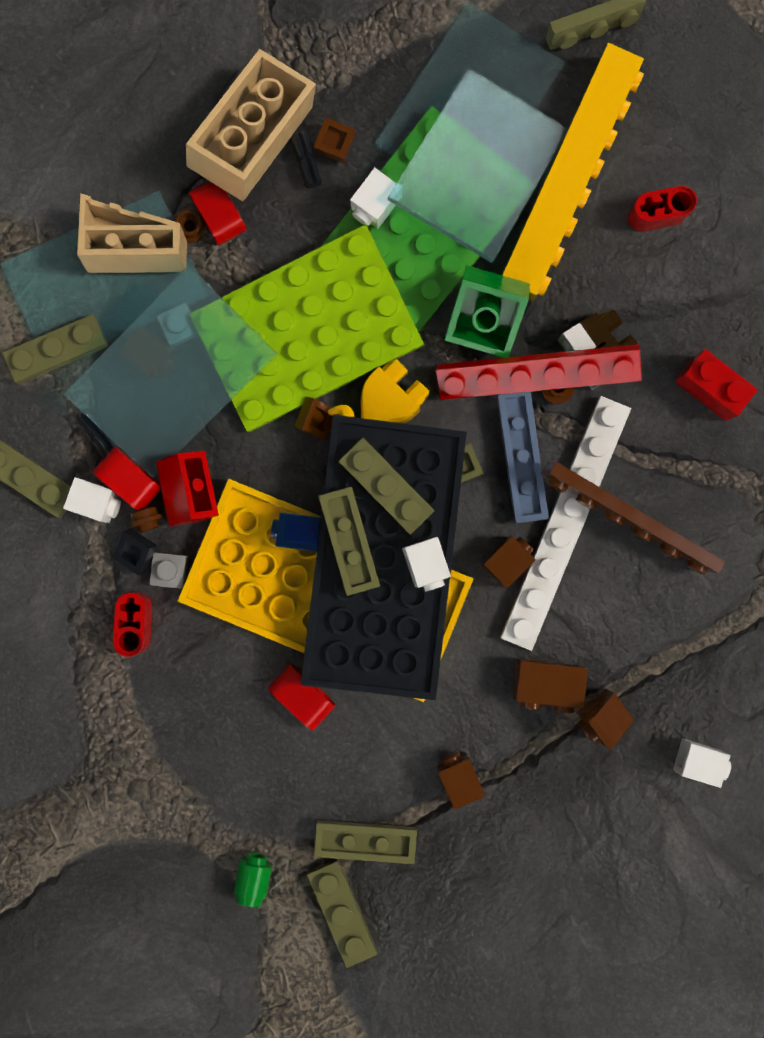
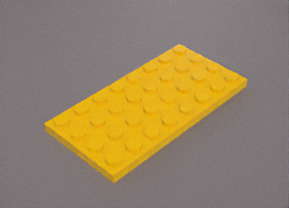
[178,479,474,702]

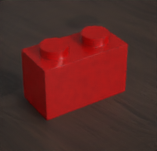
[674,349,758,421]
[156,451,219,527]

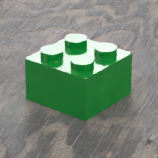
[444,265,530,358]

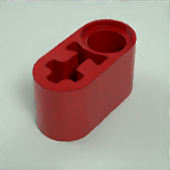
[188,180,247,246]
[628,186,697,232]
[92,446,161,511]
[113,592,152,657]
[268,663,336,731]

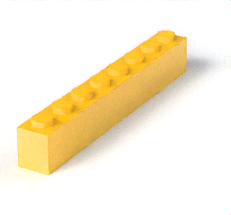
[502,43,644,303]

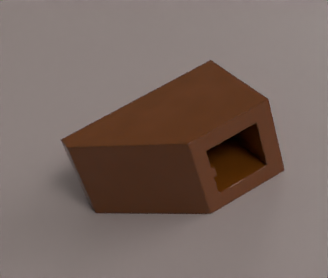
[576,689,634,750]

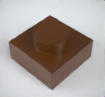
[313,118,356,164]
[294,396,333,440]

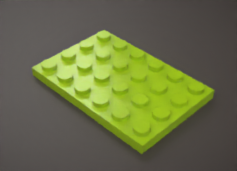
[190,224,425,433]

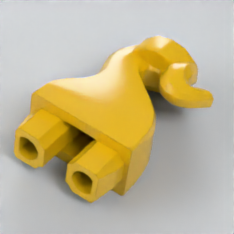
[328,359,429,424]

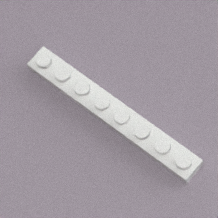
[500,396,631,651]

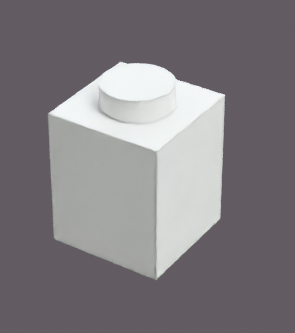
[350,167,402,229]
[63,477,121,523]
[402,537,451,592]
[673,738,731,788]

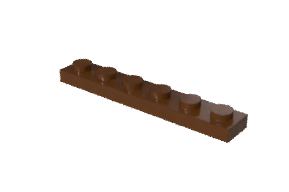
[541,462,726,575]

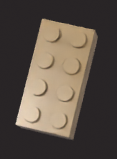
[186,49,316,201]

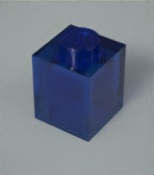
[271,512,321,552]

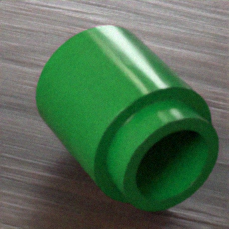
[233,852,272,907]

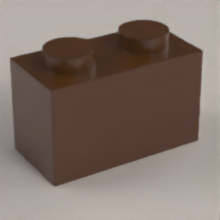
[513,658,588,713]

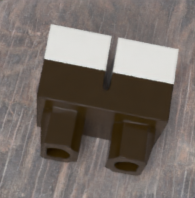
[558,309,638,391]

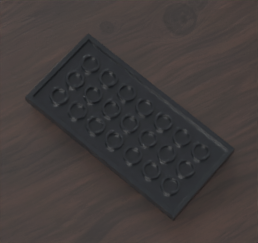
[301,415,467,700]

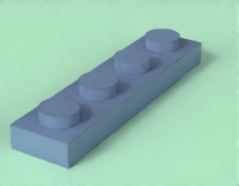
[496,391,549,524]

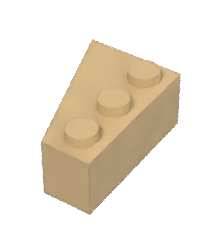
[77,193,187,273]

